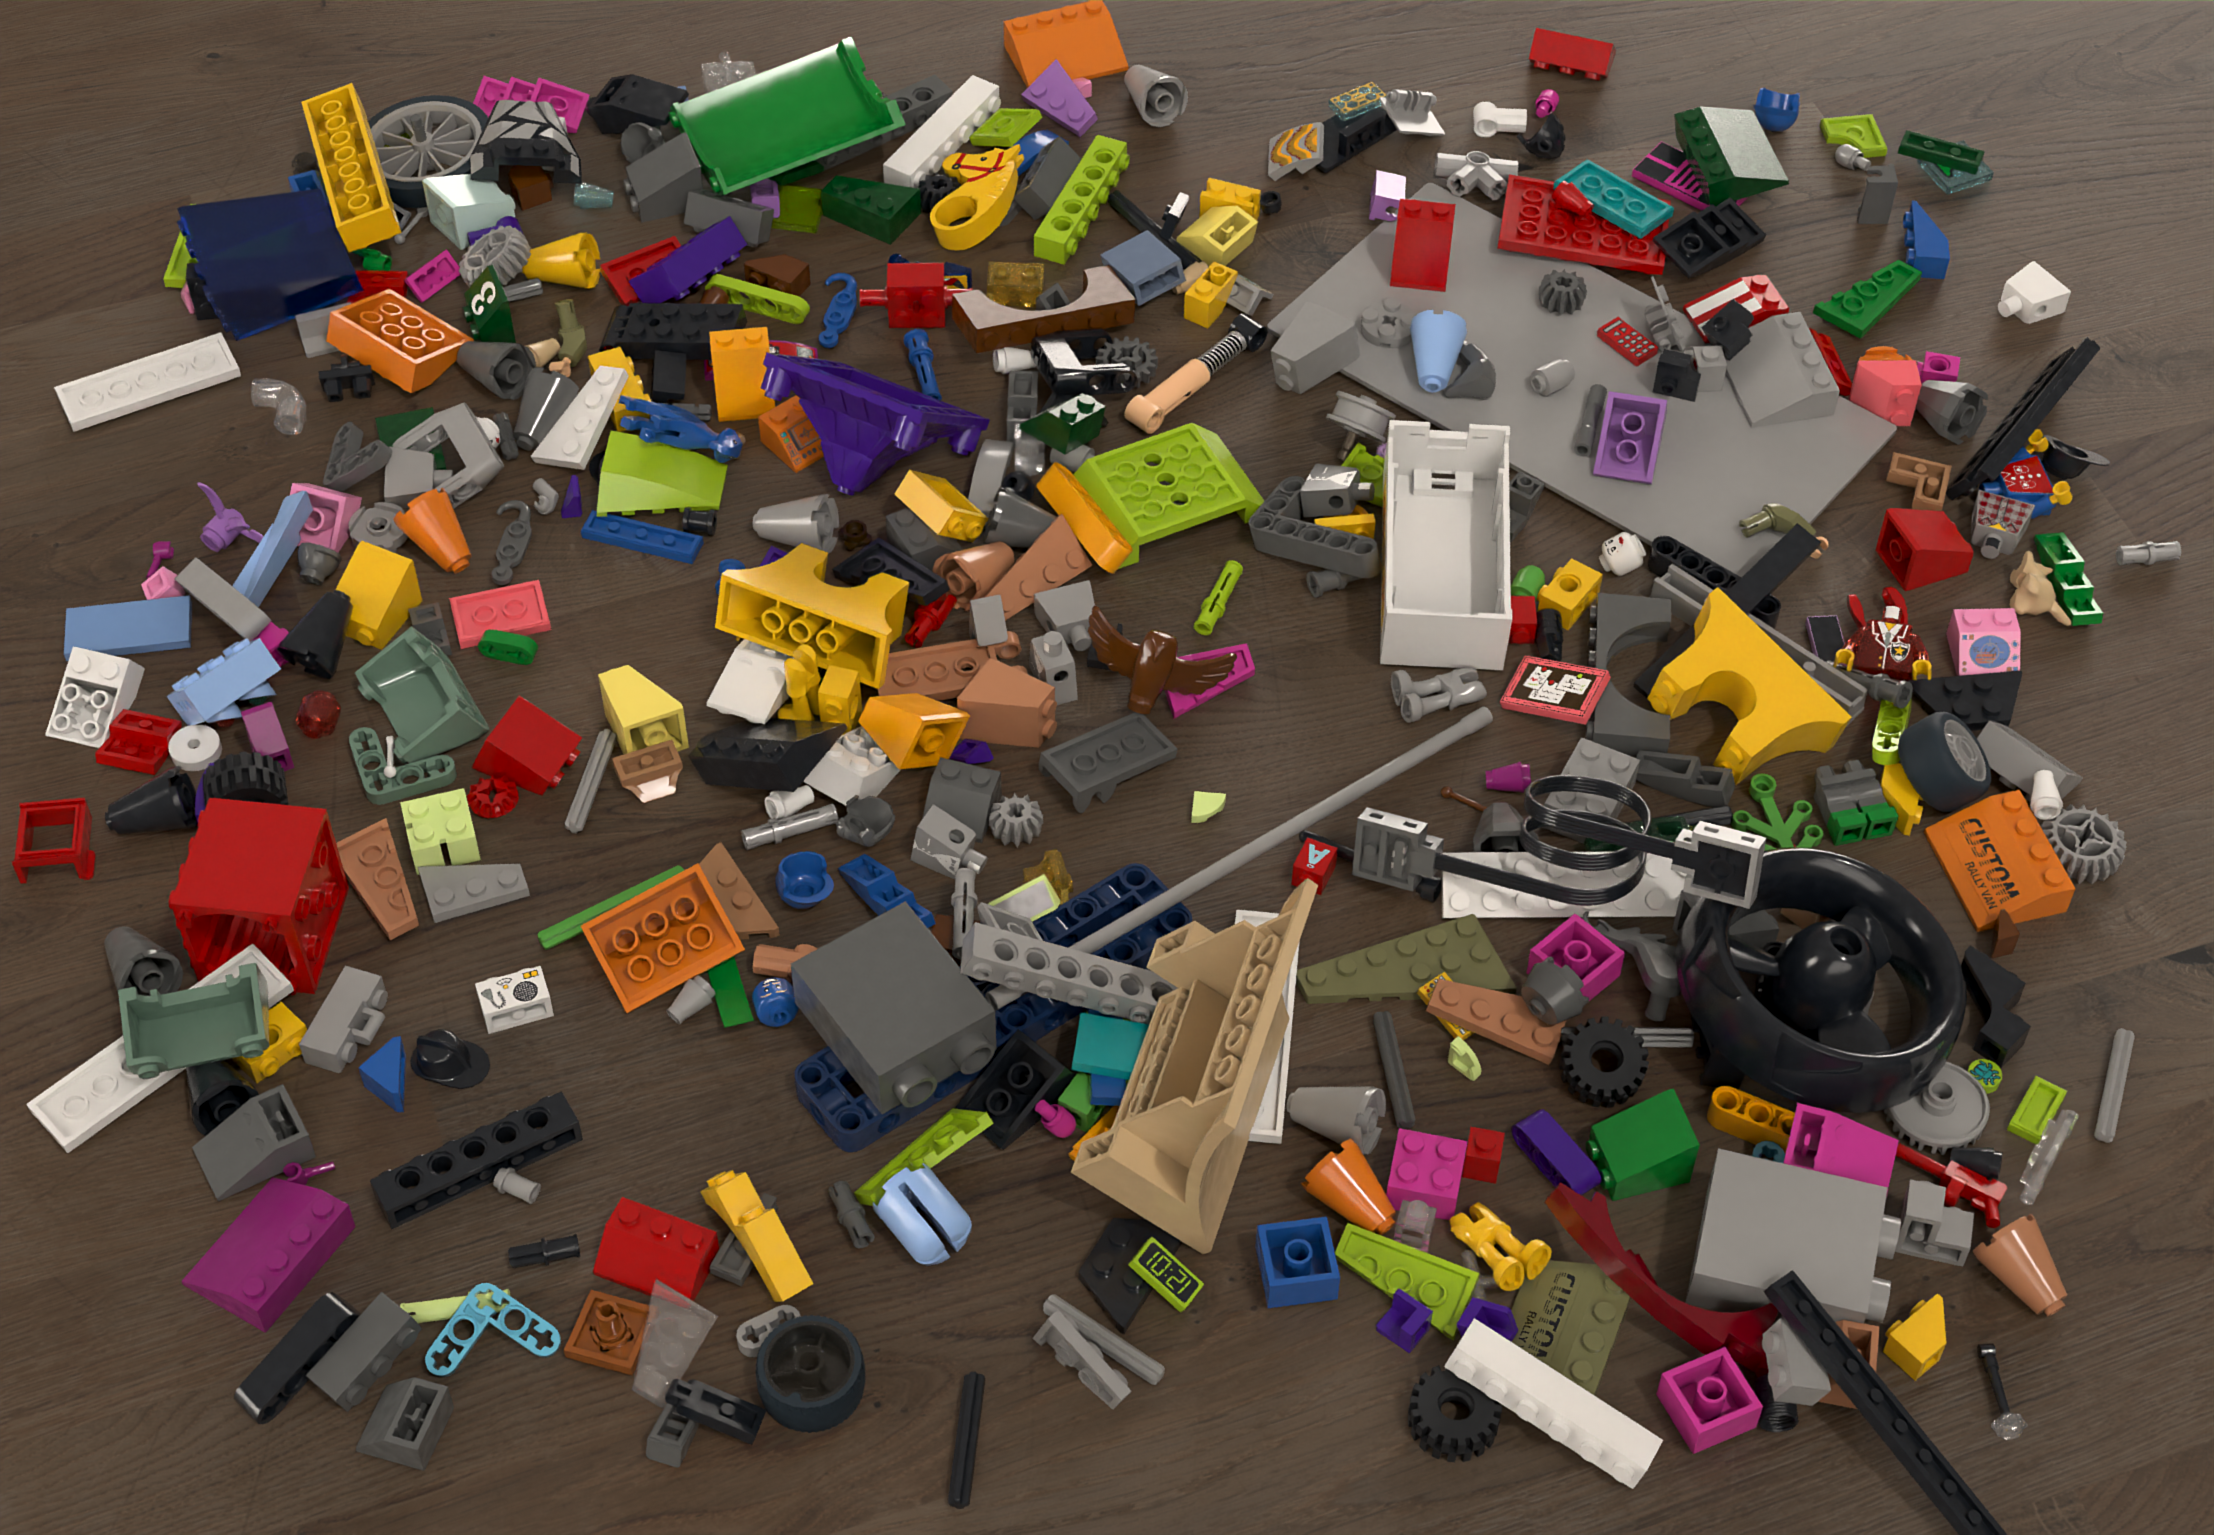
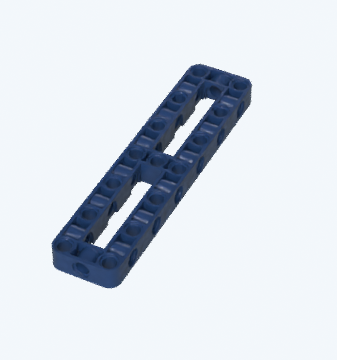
[795,863,1192,1153]

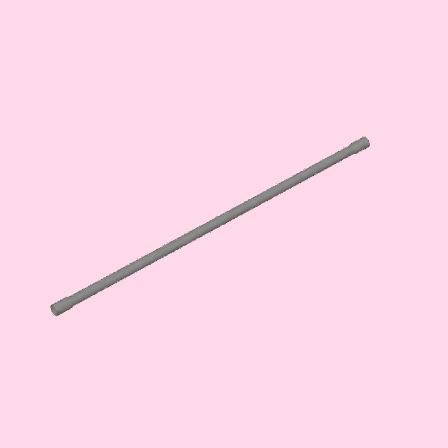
[985,706,1493,1011]

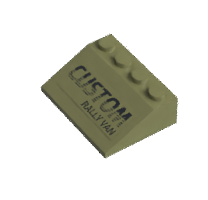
[1511,1260,1632,1396]

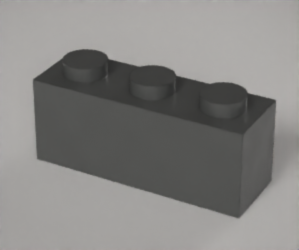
[1013,136,1081,220]
[684,189,774,247]
[306,1292,423,1412]

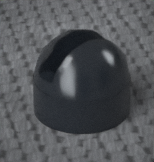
[1260,191,1282,215]

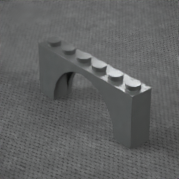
[1585,593,1671,757]

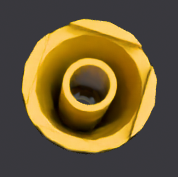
[522,232,600,289]

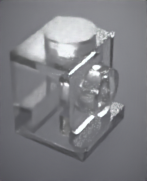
[1394,1200,1437,1253]

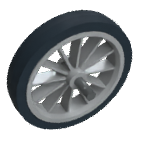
[368,95,488,208]

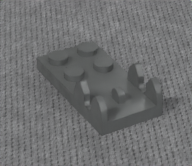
[1039,712,1178,813]

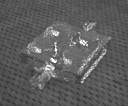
[701,52,756,94]
[2020,1110,2079,1205]

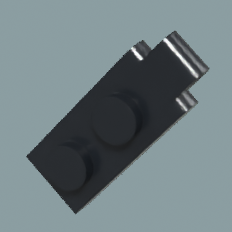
[665,1379,767,1445]

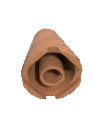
[933,541,1014,611]
[1972,1214,2067,1317]

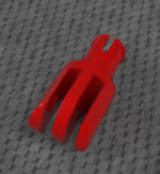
[905,593,957,648]

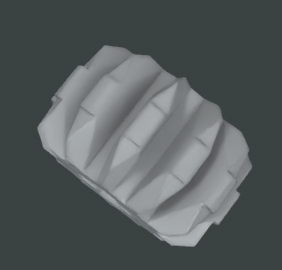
[989,792,1043,848]

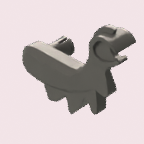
[1582,911,1681,1021]

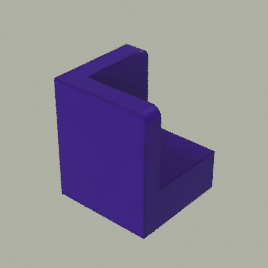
[1376,1289,1433,1354]
[1457,1297,1518,1342]

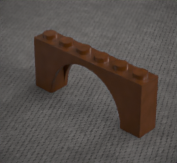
[952,265,1135,353]

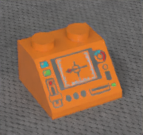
[758,395,824,473]

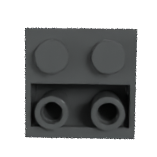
[356,1377,454,1471]

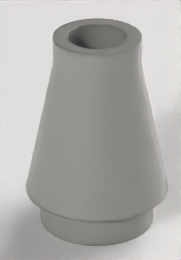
[666,975,716,1025]

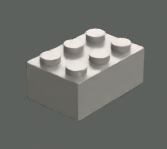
[1542,737,1640,850]

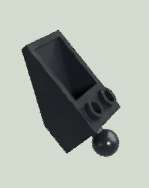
[586,74,689,134]

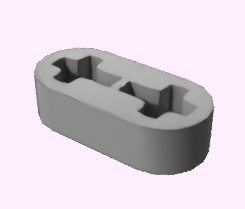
[736,1305,801,1357]

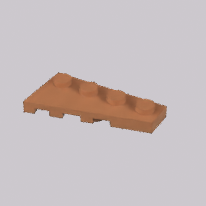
[983,514,1092,621]
[336,818,419,940]
[1425,979,1566,1065]

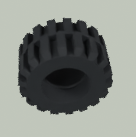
[203,752,288,808]

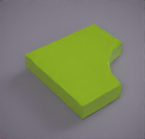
[1820,114,1887,158]

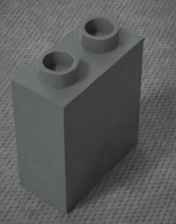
[791,901,997,1114]

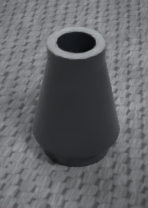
[1950,1147,2003,1180]

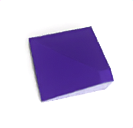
[561,475,582,519]
[949,739,994,764]

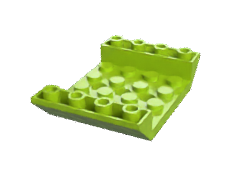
[1073,423,1264,569]

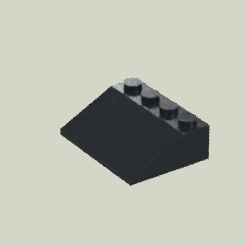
[688,718,847,792]

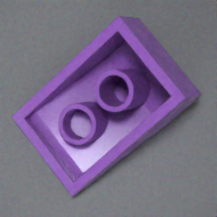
[1593,391,1667,484]

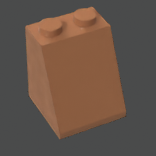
[957,657,1057,748]

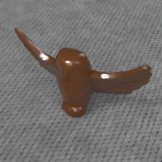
[1088,606,1237,714]

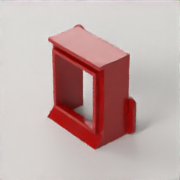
[12,798,96,884]

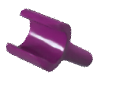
[146,541,174,579]
[283,1161,335,1185]

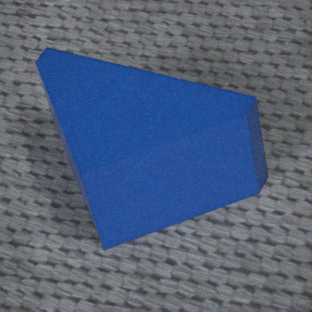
[358,1036,406,1112]

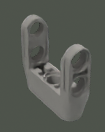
[393,402,504,509]

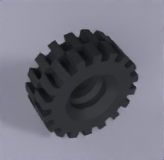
[1559,1016,1649,1108]
[1408,1365,1502,1462]

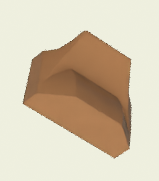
[612,740,683,803]

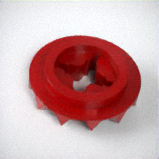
[467,774,519,818]

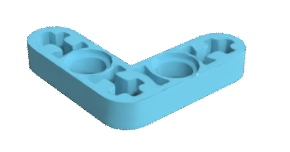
[425,1283,561,1377]

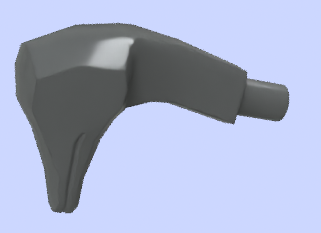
[1444,340,1496,399]

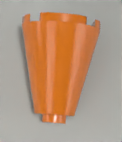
[393,488,472,574]
[1301,1138,1396,1236]

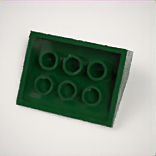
[1674,106,1789,207]

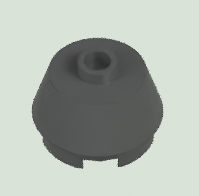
[1521,957,1589,1025]

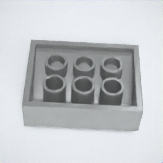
[1725,312,1840,428]

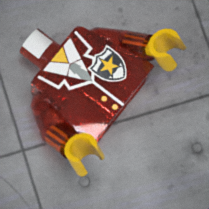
[1833,606,1932,681]

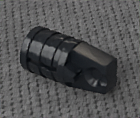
[1535,609,1563,662]

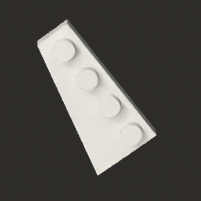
[530,366,629,470]

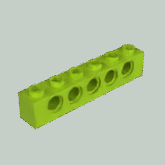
[1034,135,1130,265]

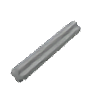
[565,729,617,834]
[2094,1028,2135,1143]
[1043,1294,1165,1385]

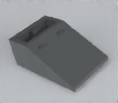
[192,1084,316,1201]

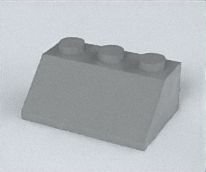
[1977,721,2083,802]

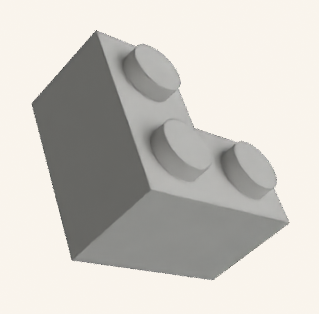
[1895,1179,1974,1267]

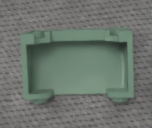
[355,626,490,764]
[118,963,269,1079]

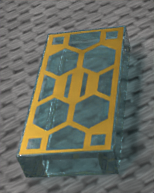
[1328,81,1386,121]

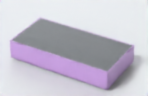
[1805,615,1847,666]

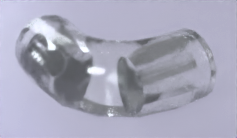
[251,378,306,435]

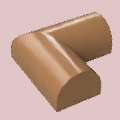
[1886,452,1952,511]

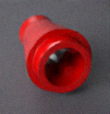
[1552,180,1594,218]

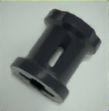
[682,507,717,536]

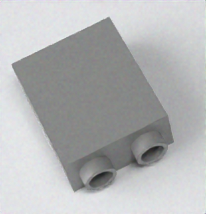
[1685,1148,1901,1325]

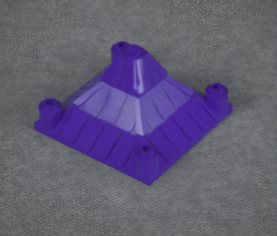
[760,352,990,495]

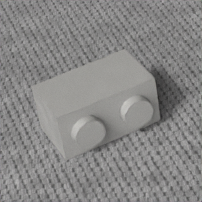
[1762,1318,1831,1406]

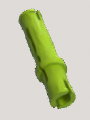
[1194,560,1243,635]

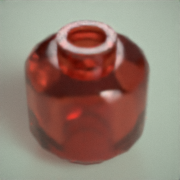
[295,690,341,739]

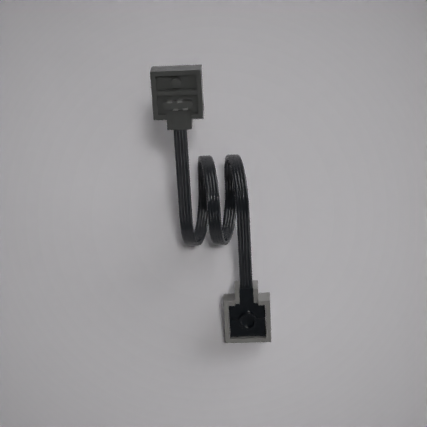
[1352,775,1766,909]

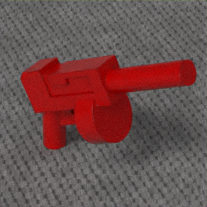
[1895,1143,2007,1228]

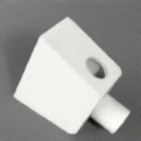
[1998,261,2071,324]

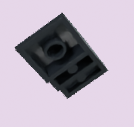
[1652,198,1766,279]

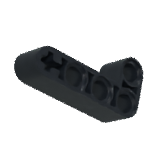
[234,1292,361,1424]

